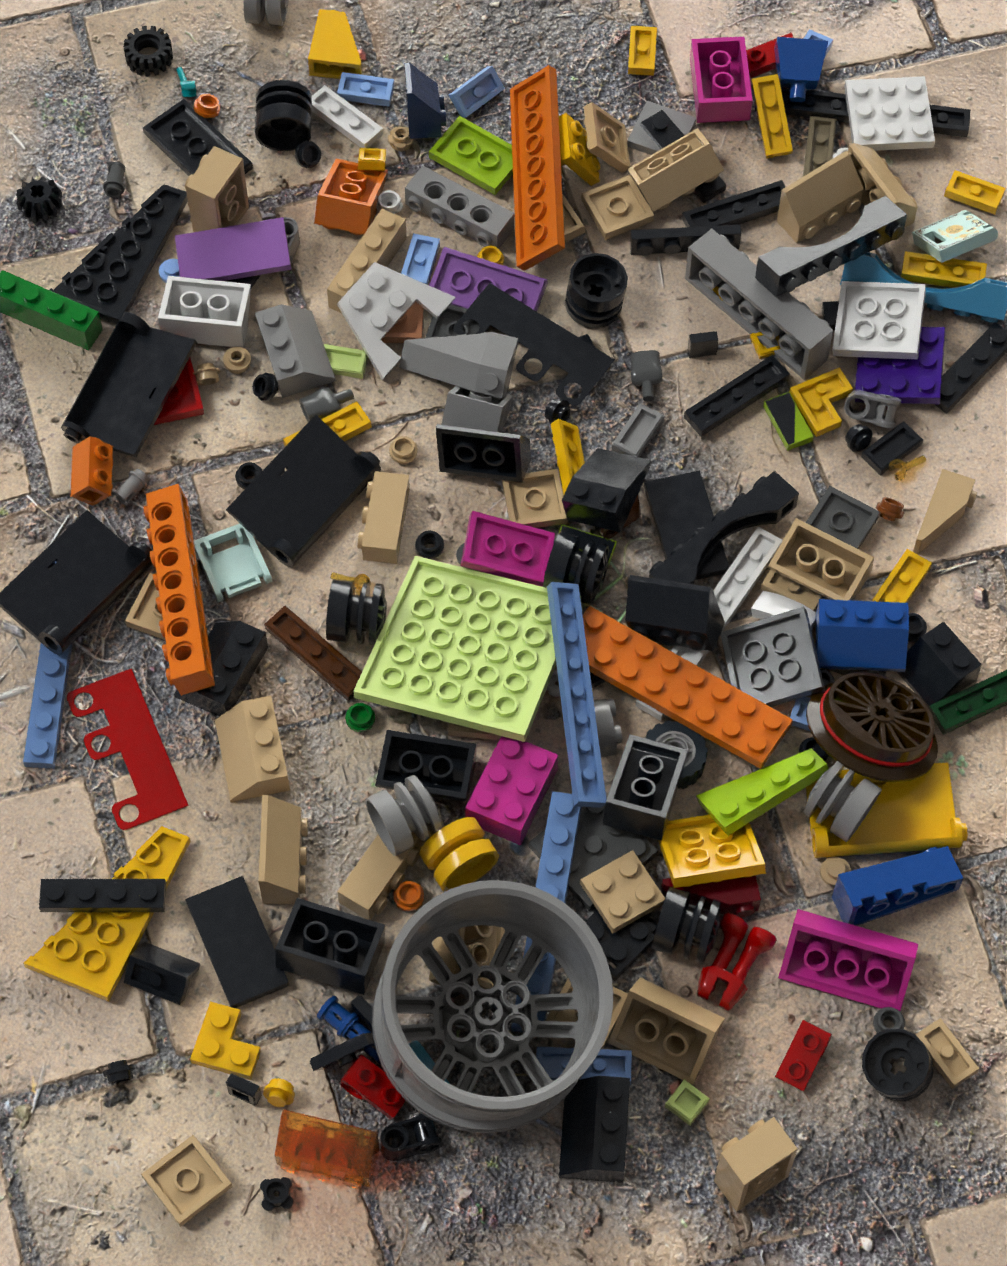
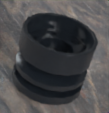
[255,80,312,151]
[565,253,628,328]
[543,531,609,604]
[326,579,387,645]
[652,886,721,964]
[862,1028,934,1102]

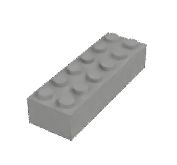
[685,228,833,380]

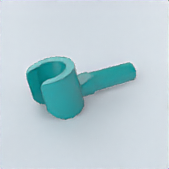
[176,67,197,97]

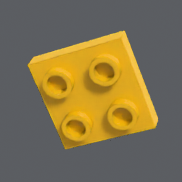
[559,113,600,186]

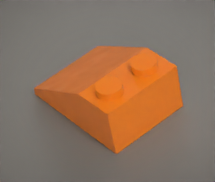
[314,158,388,235]

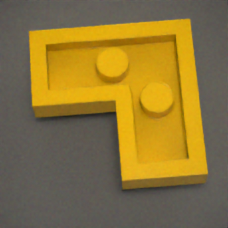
[789,367,853,437]
[190,1001,261,1080]

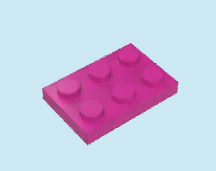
[460,511,555,587]

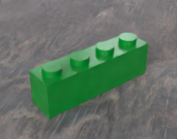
[0,270,103,351]

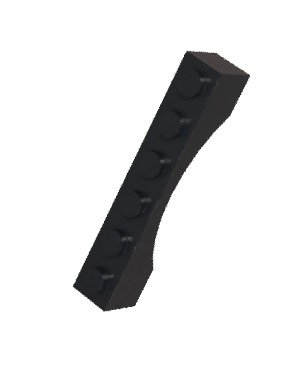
[755,196,907,297]
[649,471,799,585]

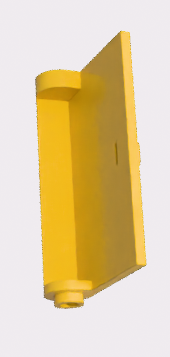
[805,762,968,858]

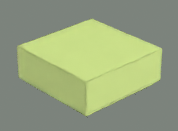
[665,1079,710,1126]

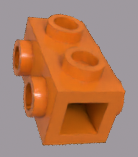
[70,436,114,506]

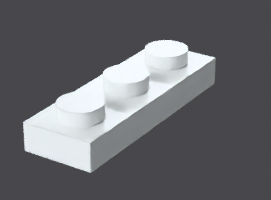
[311,85,383,148]

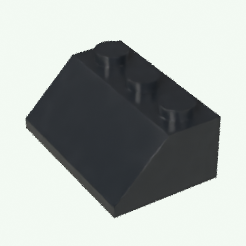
[436,424,531,483]
[625,575,725,651]
[174,621,268,717]
[375,730,477,801]
[559,1076,630,1183]

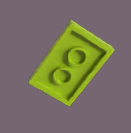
[429,116,513,195]

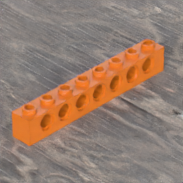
[144,484,215,696]

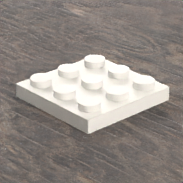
[844,76,935,151]
[832,281,926,359]

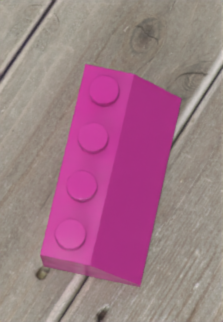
[778,909,918,1011]

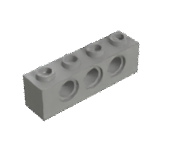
[405,165,514,249]

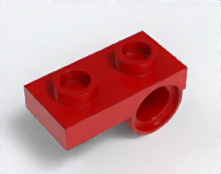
[746,32,794,78]
[775,1020,832,1092]
[340,1054,406,1119]

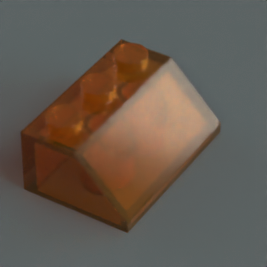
[275,1109,380,1189]

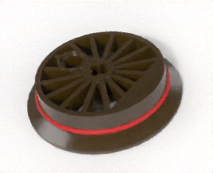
[806,672,938,782]

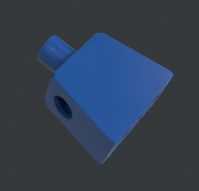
[774,37,828,102]

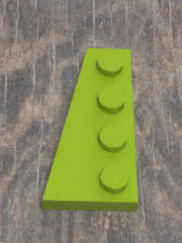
[696,748,829,836]

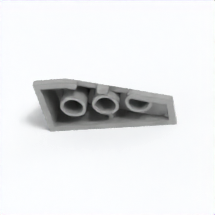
[399,332,519,398]

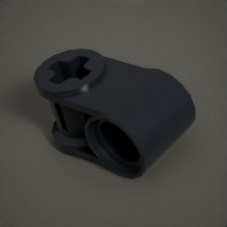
[380,1114,444,1161]

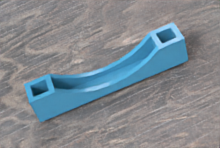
[840,252,1007,323]

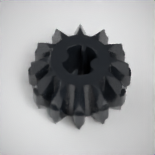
[16,176,63,223]

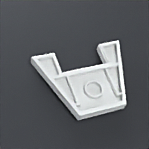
[337,262,456,380]

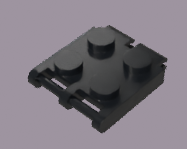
[585,910,658,981]

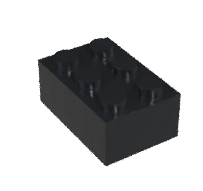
[275,898,386,995]

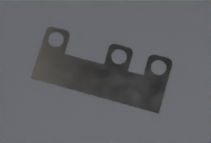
[453,283,615,406]

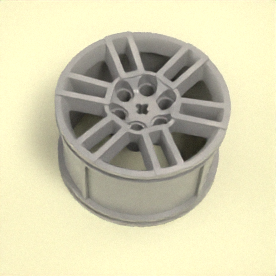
[372,880,613,1133]

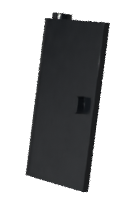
[61,312,198,458]
[226,415,381,567]
[0,510,152,655]

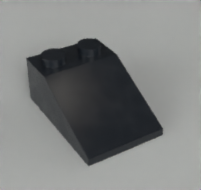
[562,448,652,533]
[603,734,688,841]

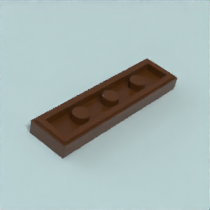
[264,606,362,701]

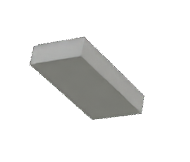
[611,403,664,457]

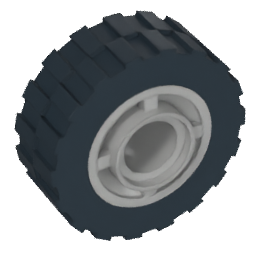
[644,721,708,789]

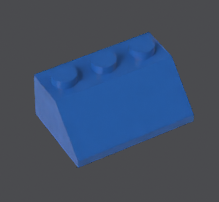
[816,599,909,672]

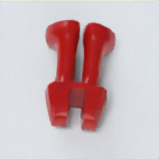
[697,913,777,1011]

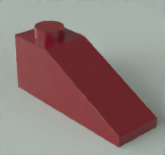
[661,875,761,917]

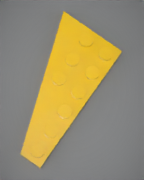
[23,826,191,1002]

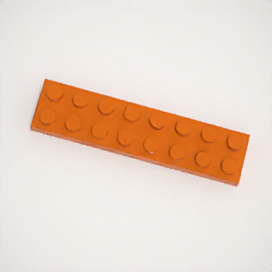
[510,65,565,271]
[583,606,793,769]

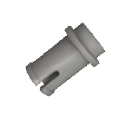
[114,469,150,506]

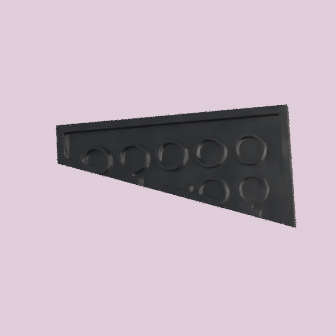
[50,184,188,324]

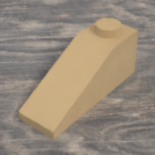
[913,469,978,554]

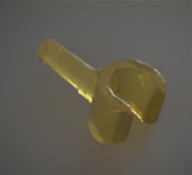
[889,455,926,481]
[330,572,371,595]

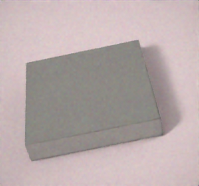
[627,101,697,155]

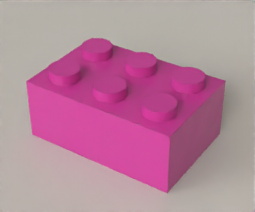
[690,36,753,123]
[465,736,558,846]

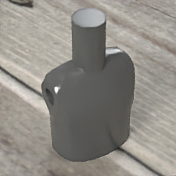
[631,350,663,402]
[299,387,354,422]

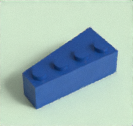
[832,846,963,926]

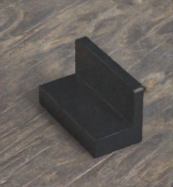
[123,942,200,1005]

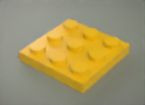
[658,815,766,888]

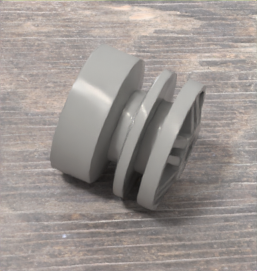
[803,761,882,843]
[365,775,442,856]

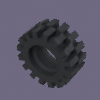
[123,26,173,77]

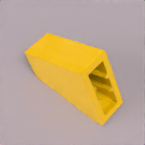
[308,9,362,79]

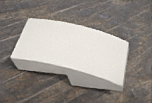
[751,590,816,630]

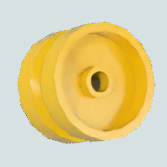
[419,817,499,892]

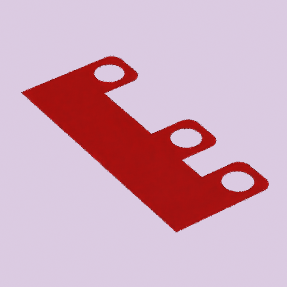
[67,668,189,830]

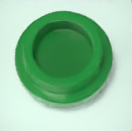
[345,703,375,732]

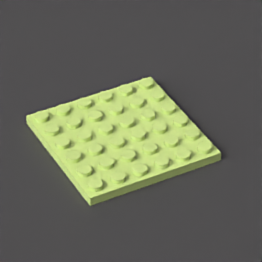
[353,556,581,742]

